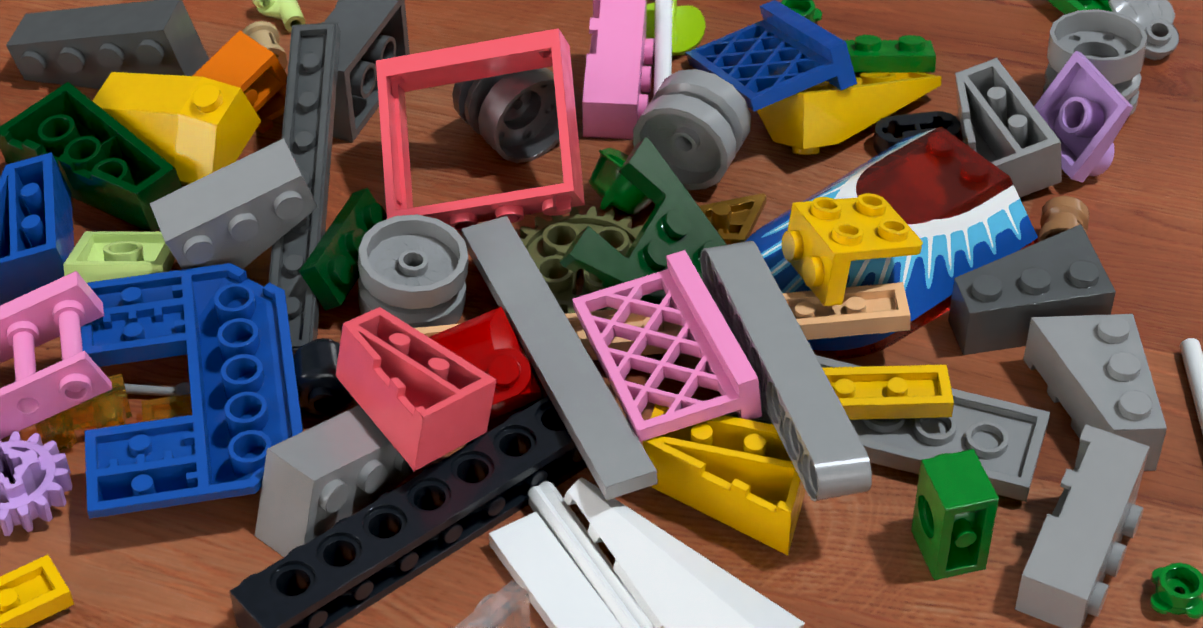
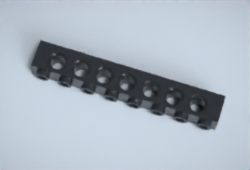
[229,395,588,628]

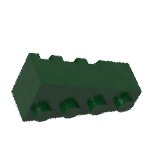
[0,82,182,232]

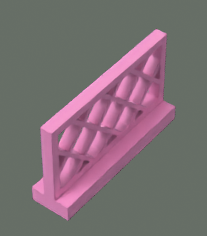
[572,250,762,442]

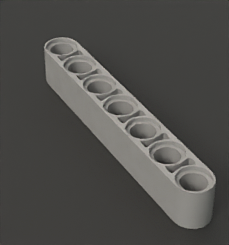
[700,241,872,501]

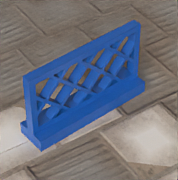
[686,0,857,112]

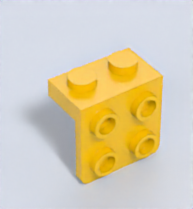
[782,193,923,306]

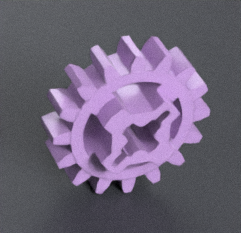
[0,431,72,536]

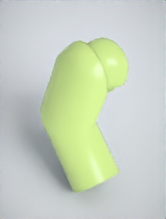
[252,0,306,33]

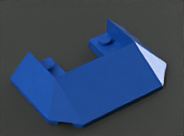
[81,263,303,519]

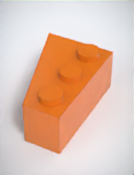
[193,30,287,134]

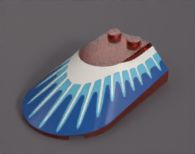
[745,127,1038,359]

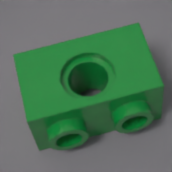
[911,449,999,581]

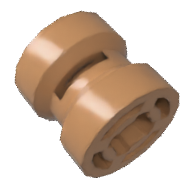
[1038,196,1090,242]

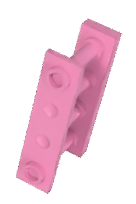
[0,271,112,440]

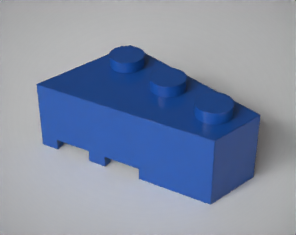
[0,152,74,306]

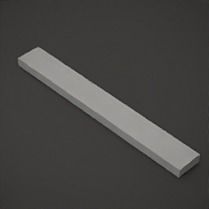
[461,216,658,501]

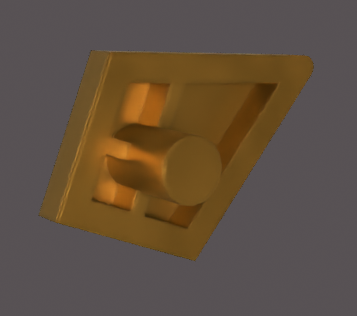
[699,193,766,245]

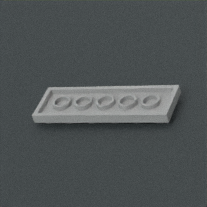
[726,355,1050,501]

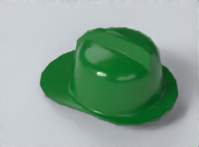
[589,148,652,216]

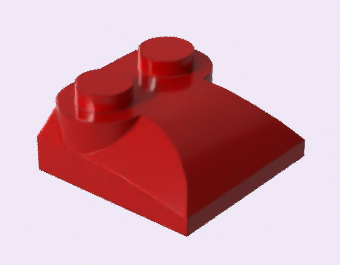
[429,306,542,421]

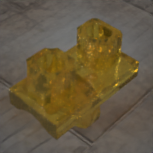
[35,373,132,451]

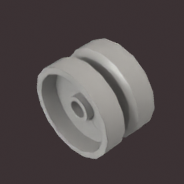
[633,69,751,190]
[358,214,469,328]

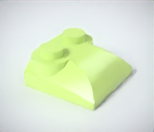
[63,231,175,283]

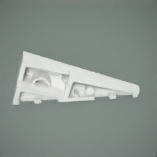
[563,477,805,628]

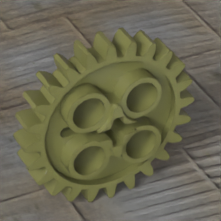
[520,206,644,314]

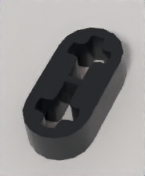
[873,111,961,160]

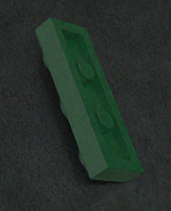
[299,188,387,311]

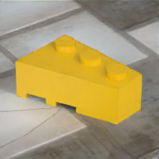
[643,404,806,555]

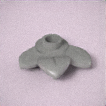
[1109,0,1179,60]

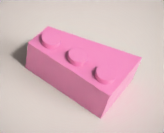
[582,0,654,139]

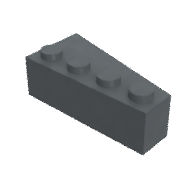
[6,0,209,89]

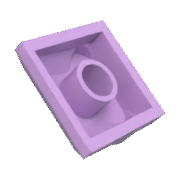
[1034,51,1134,182]

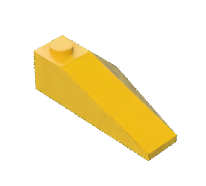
[92,72,261,186]

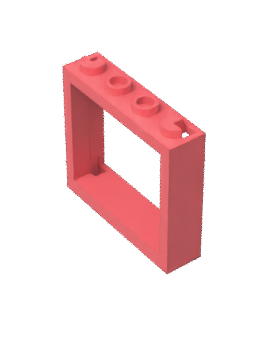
[376,28,585,231]

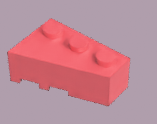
[335,307,497,471]

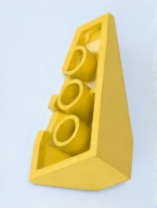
[757,72,942,155]

